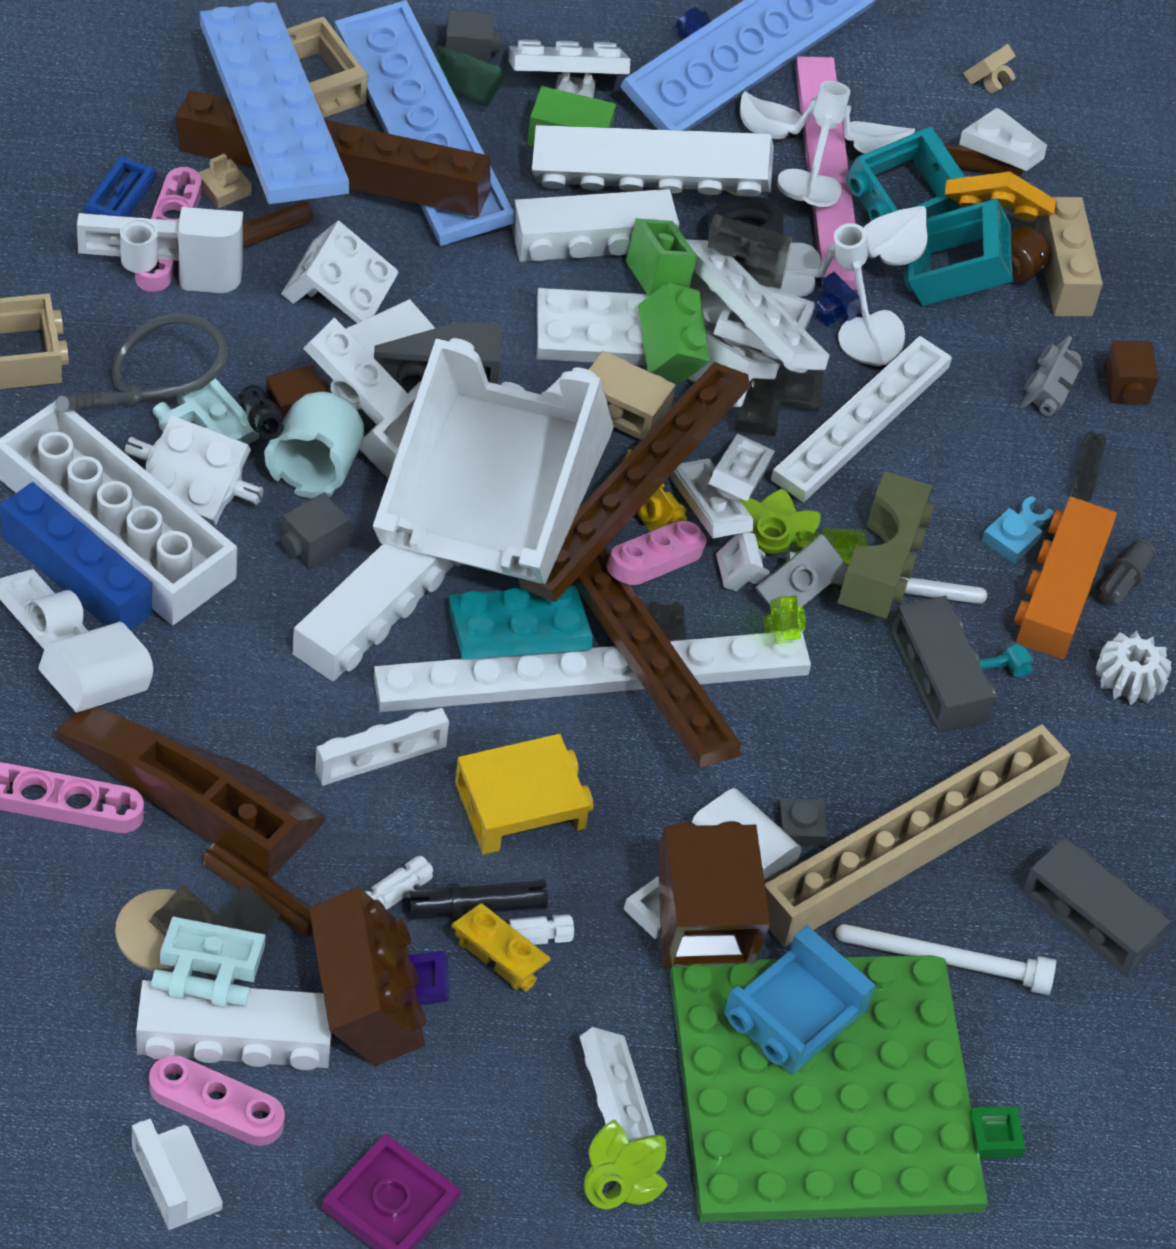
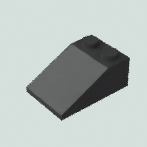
[374,321,502,392]

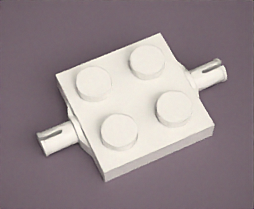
[124,415,263,525]

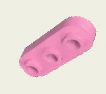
[606,521,707,585]
[149,1055,285,1146]

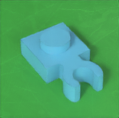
[981,496,1053,564]

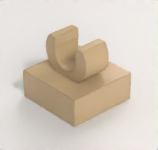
[963,44,1016,94]
[198,154,252,209]

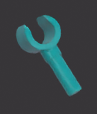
[979,644,1033,678]

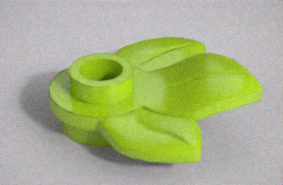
[740,489,821,554]
[584,1120,667,1209]

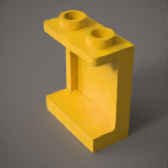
[455,734,593,855]

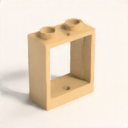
[287,16,368,118]
[0,293,69,389]

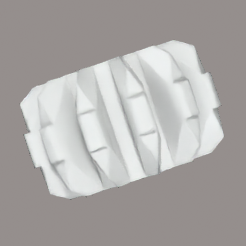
[1096,630,1171,705]

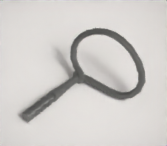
[56,313,228,412]

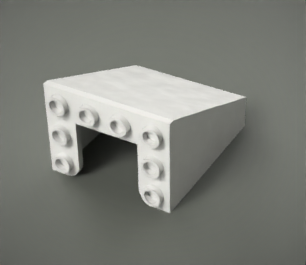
[373,338,613,584]

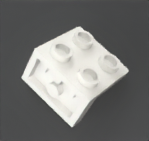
[281,220,398,323]

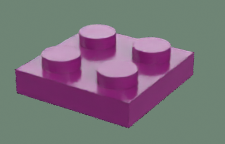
[322,1133,461,1249]

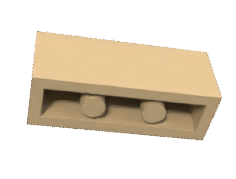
[1035,197,1103,316]

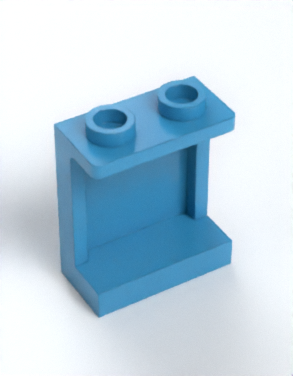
[724,925,876,1075]

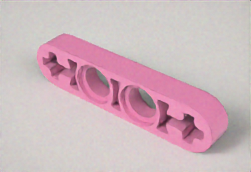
[135,167,202,292]
[0,762,144,833]

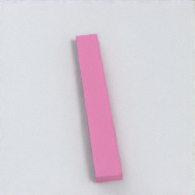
[795,56,863,290]

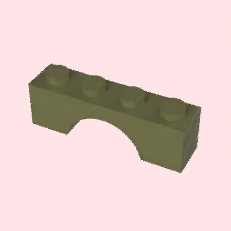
[838,471,935,619]

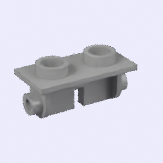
[1020,335,1082,416]

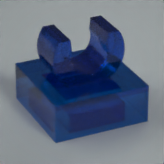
[814,271,862,327]

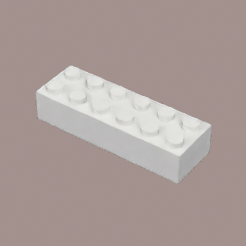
[0,401,237,626]

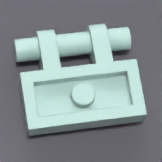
[153,378,259,444]
[151,916,265,1007]

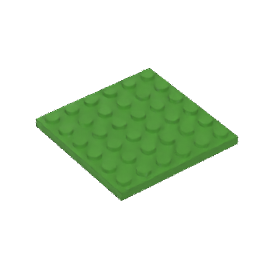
[670,955,988,1223]

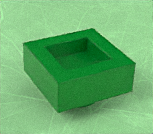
[970,1106,1025,1159]

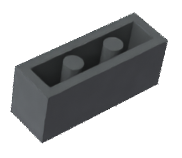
[891,595,996,733]
[1022,837,1171,977]

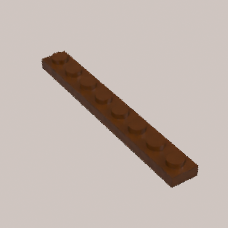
[518,362,750,602]
[573,548,741,768]

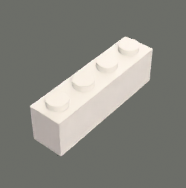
[511,189,679,262]
[136,980,331,1070]

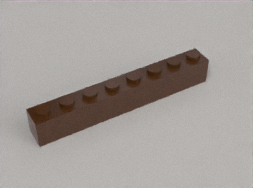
[176,90,491,217]

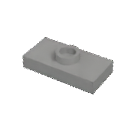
[755,534,848,622]

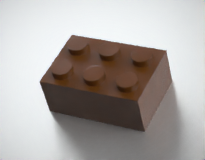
[309,887,426,1066]

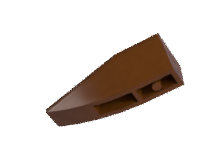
[55,707,326,878]

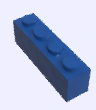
[0,482,152,631]

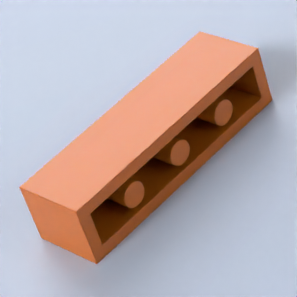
[1013,496,1117,660]

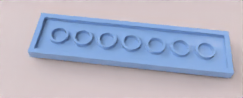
[335,0,515,246]
[620,0,876,131]
[200,2,349,204]

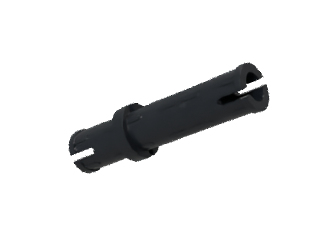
[239,385,284,440]
[406,879,548,921]

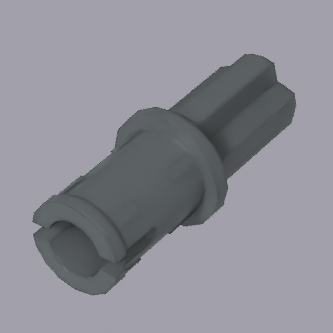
[1099,538,1156,606]

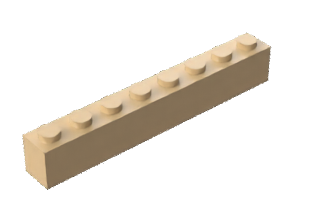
[765,724,1071,947]

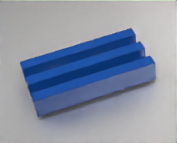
[84,156,156,217]

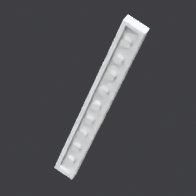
[373,630,811,712]

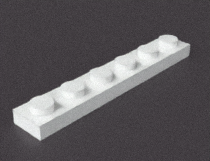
[686,239,830,373]
[771,336,952,503]

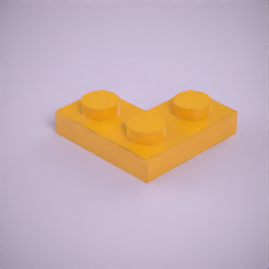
[944,171,1056,221]

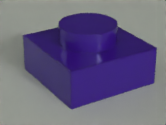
[409,951,449,1005]

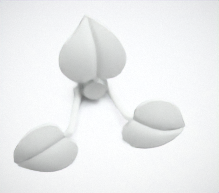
[740,81,915,207]
[750,206,927,366]

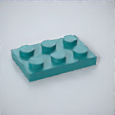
[448,586,593,660]

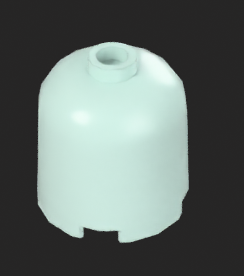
[264,392,364,499]

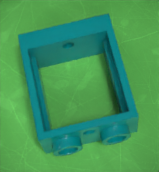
[845,126,965,221]
[903,198,1013,306]

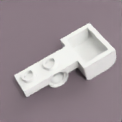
[77,207,243,293]
[303,317,421,479]
[0,569,153,713]
[624,788,801,939]

